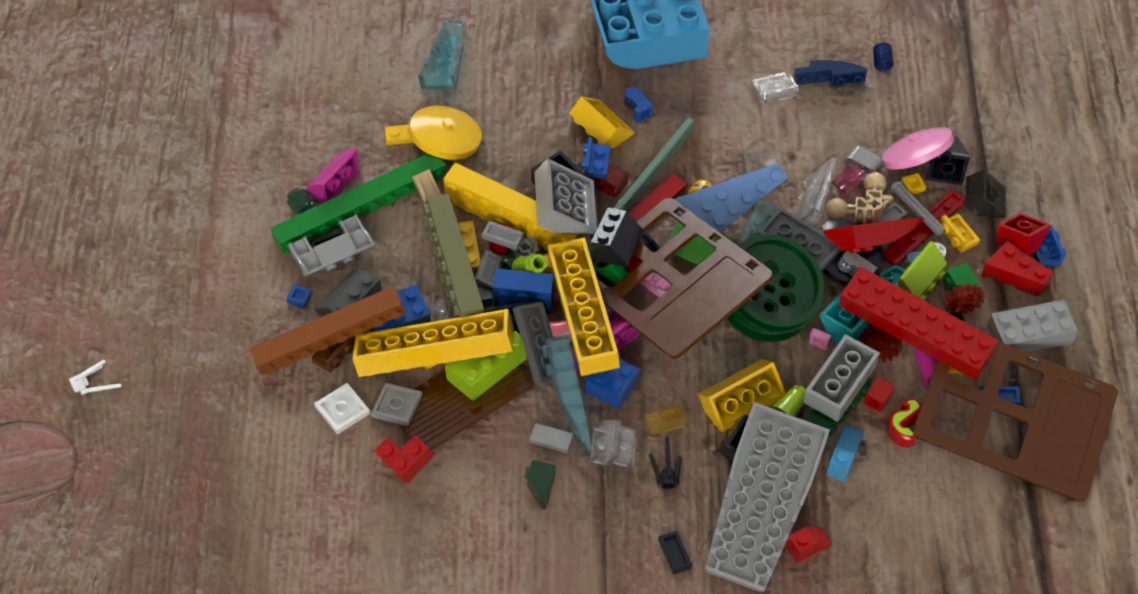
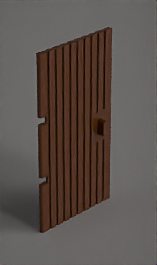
[399,366,535,450]

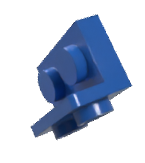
[581,137,610,179]

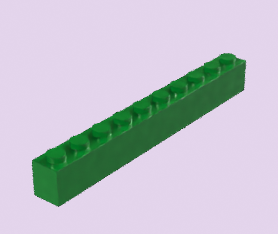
[271,153,446,254]

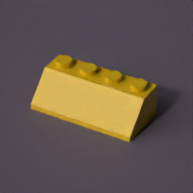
[698,359,786,432]

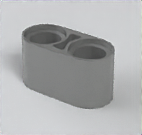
[844,146,883,177]

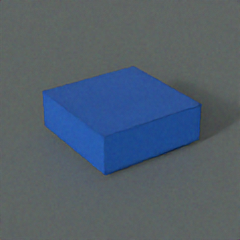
[287,285,312,309]

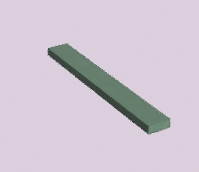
[614,117,694,211]

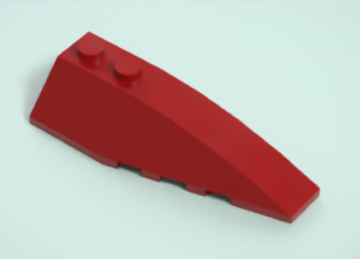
[823,217,924,253]

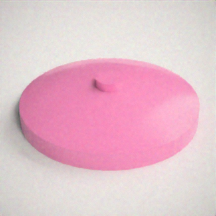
[882,127,954,169]

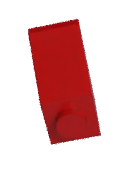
[786,527,832,563]

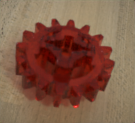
[942,283,985,314]
[860,324,903,363]

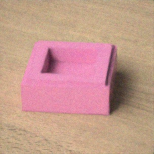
[809,328,831,351]

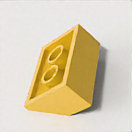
[569,96,635,148]

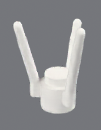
[69,360,122,395]

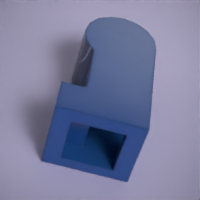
[624,87,653,123]

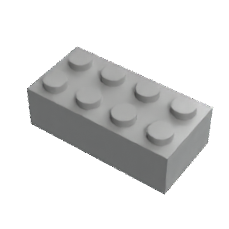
[987,299,1078,352]
[803,334,880,422]

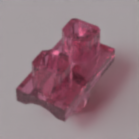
[832,163,869,196]

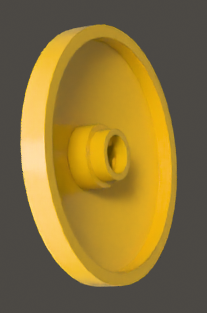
[409,106,482,160]

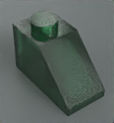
[524,460,556,510]

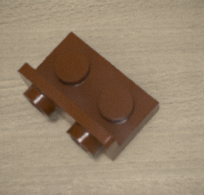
[311,337,354,373]

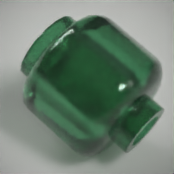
[287,188,315,215]

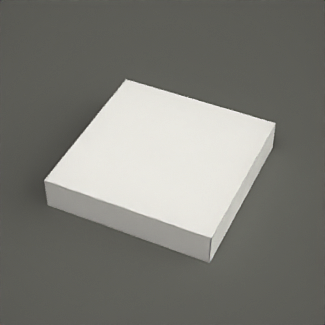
[314,383,370,434]

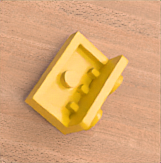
[940,213,980,253]

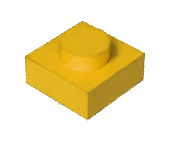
[901,173,926,195]

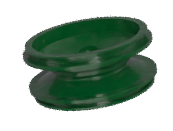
[726,234,824,343]

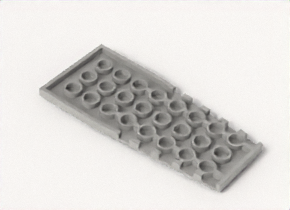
[705,402,830,593]

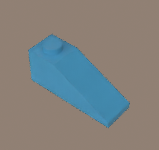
[827,425,864,482]

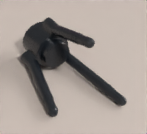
[649,436,682,489]

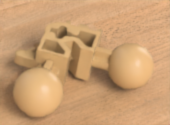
[825,172,893,224]

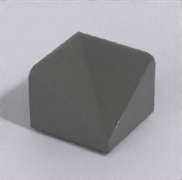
[477,287,493,307]

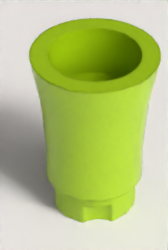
[512,254,547,273]
[770,385,806,417]

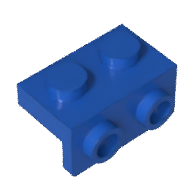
[1033,225,1066,268]

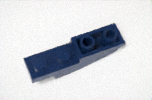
[793,60,867,86]

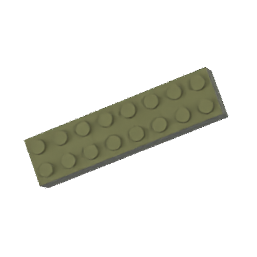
[423,193,484,318]

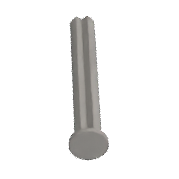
[891,181,945,236]

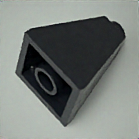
[926,136,970,186]

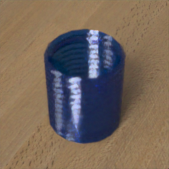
[873,43,894,71]

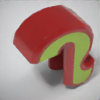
[887,399,922,448]

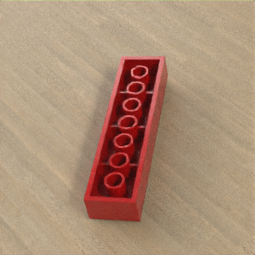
[839,266,999,381]

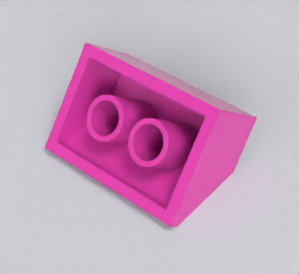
[307,148,360,205]

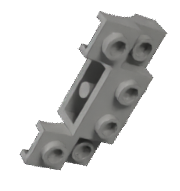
[288,214,375,278]

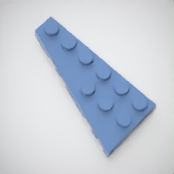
[674,163,788,233]

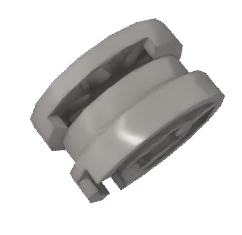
[512,236,538,256]

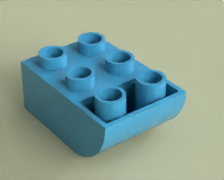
[590,0,710,69]

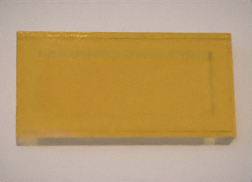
[644,406,688,435]

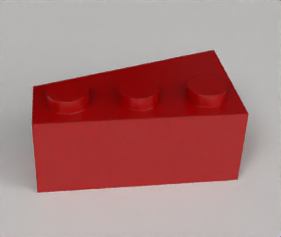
[981,241,1054,297]

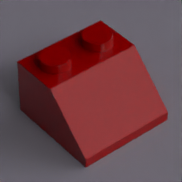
[996,213,1051,255]

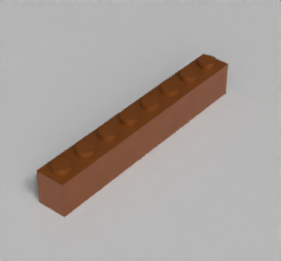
[250,286,406,375]

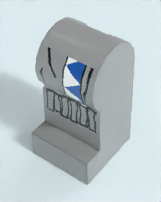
[838,251,877,277]

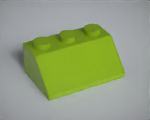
[898,241,947,301]

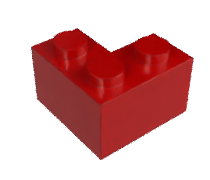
[374,435,435,483]

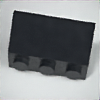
[591,207,644,267]

